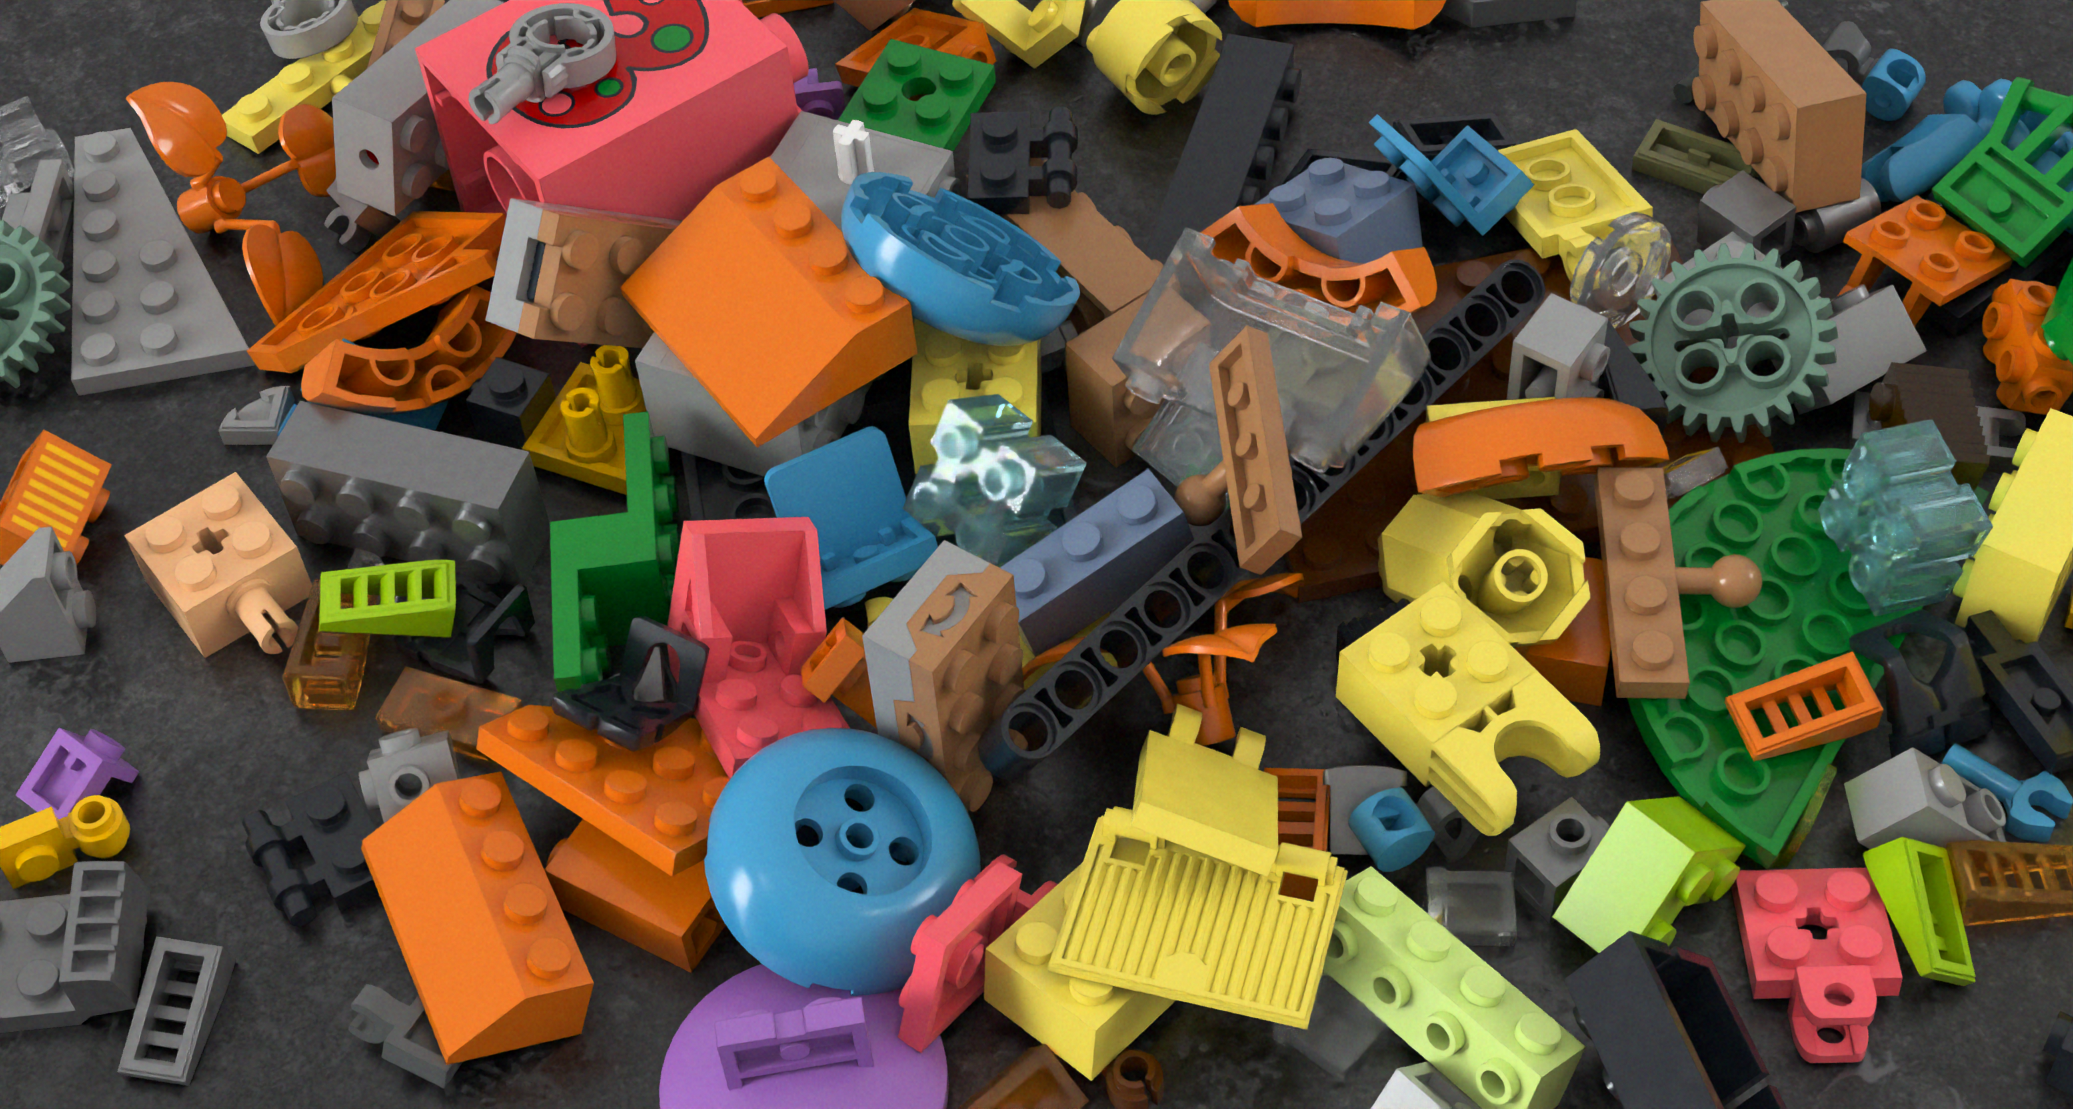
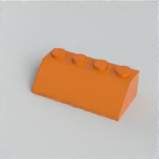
[361,771,594,1065]

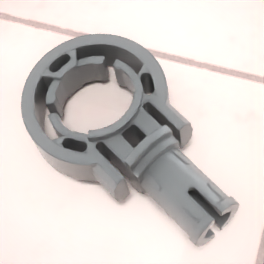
[260,0,358,59]
[468,3,617,124]

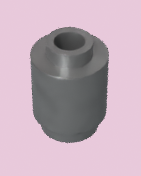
[1792,178,1881,253]

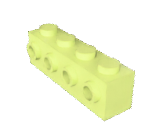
[1323,866,1586,1109]

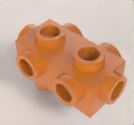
[1982,279,2073,415]

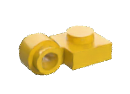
[0,795,130,889]

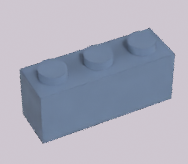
[1000,468,1194,657]

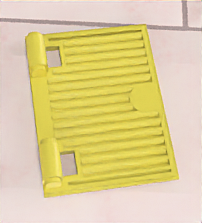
[1048,806,1348,1030]

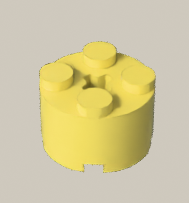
[1086,0,1222,115]

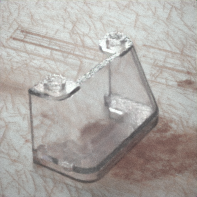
[1112,227,1431,473]

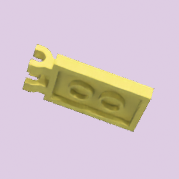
[1498,129,1655,289]
[1131,704,1278,877]

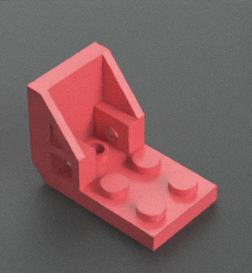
[667,517,850,779]

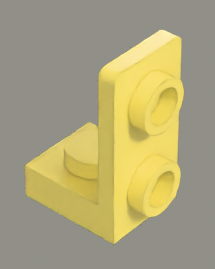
[952,0,1086,69]

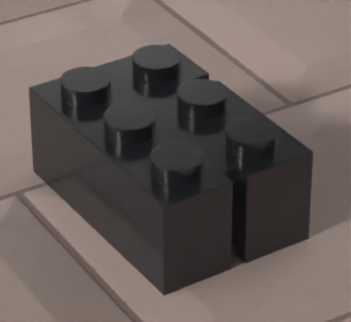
[1564,931,1787,1109]

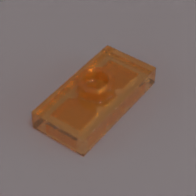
[375,666,523,763]

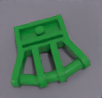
[1932,77,2073,268]

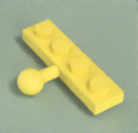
[222,0,386,154]

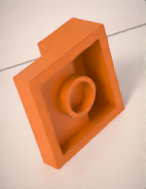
[835,8,997,101]

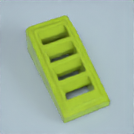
[319,560,456,637]
[1863,836,1976,986]

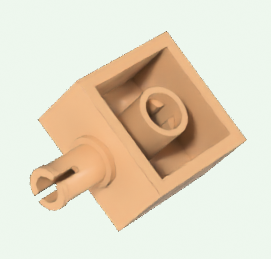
[124,472,315,658]

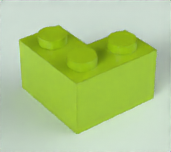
[1552,796,1746,953]

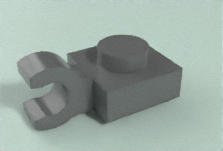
[348,984,464,1088]

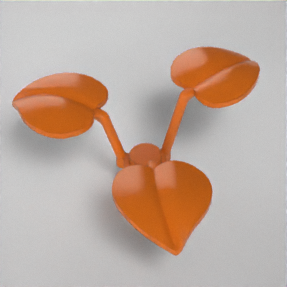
[126,82,336,326]
[1022,573,1304,746]

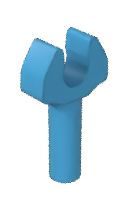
[1942,743,2073,842]

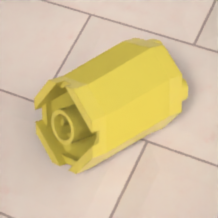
[1377,491,1590,647]

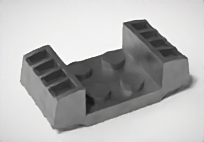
[0,861,150,1033]

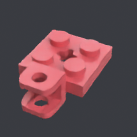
[898,854,1058,1053]
[1731,867,1903,1063]

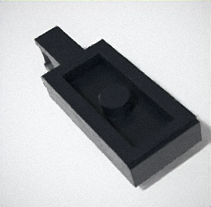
[1963,610,2073,774]

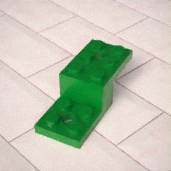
[838,39,996,151]
[550,411,681,692]

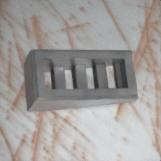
[117,936,236,1086]

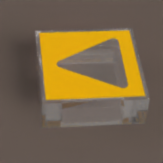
[1662,447,1728,499]

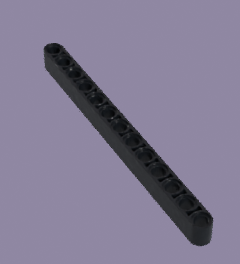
[978,260,1545,780]

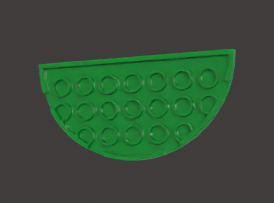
[1627,448,1990,870]

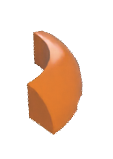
[1228,0,1446,30]
[1193,203,1437,330]
[301,285,517,416]
[1413,397,1670,498]

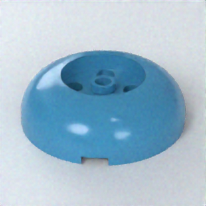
[841,172,1080,346]
[704,728,981,996]

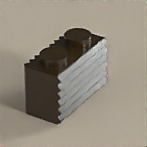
[1869,362,1990,502]

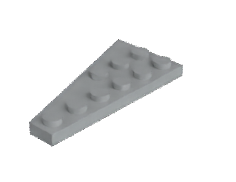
[71,128,255,396]

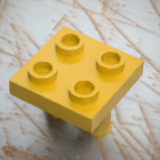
[522,345,647,495]

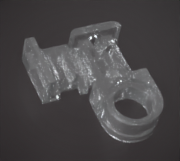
[0,96,74,208]

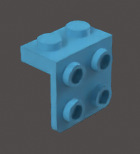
[1368,114,1534,236]
[764,426,938,610]

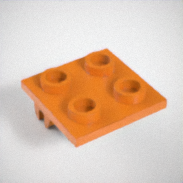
[1837,195,2013,327]

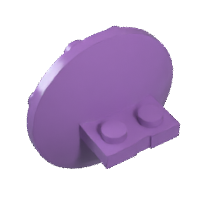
[659,964,949,1109]

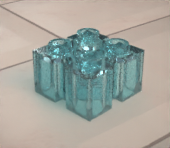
[902,394,1087,568]
[1818,419,1993,616]

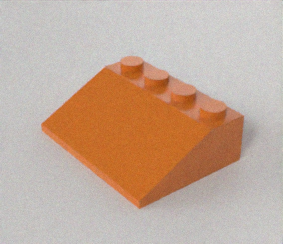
[620,157,918,448]

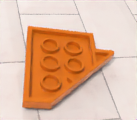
[247,211,506,373]
[477,705,730,876]

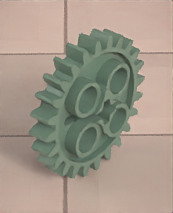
[0,220,71,388]
[1628,243,1838,443]

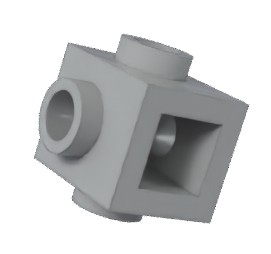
[359,728,462,823]

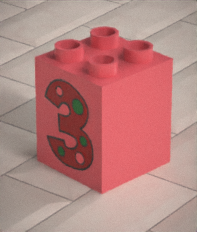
[415,0,809,348]

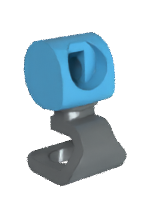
[1822,21,1926,121]
[1348,786,1481,872]

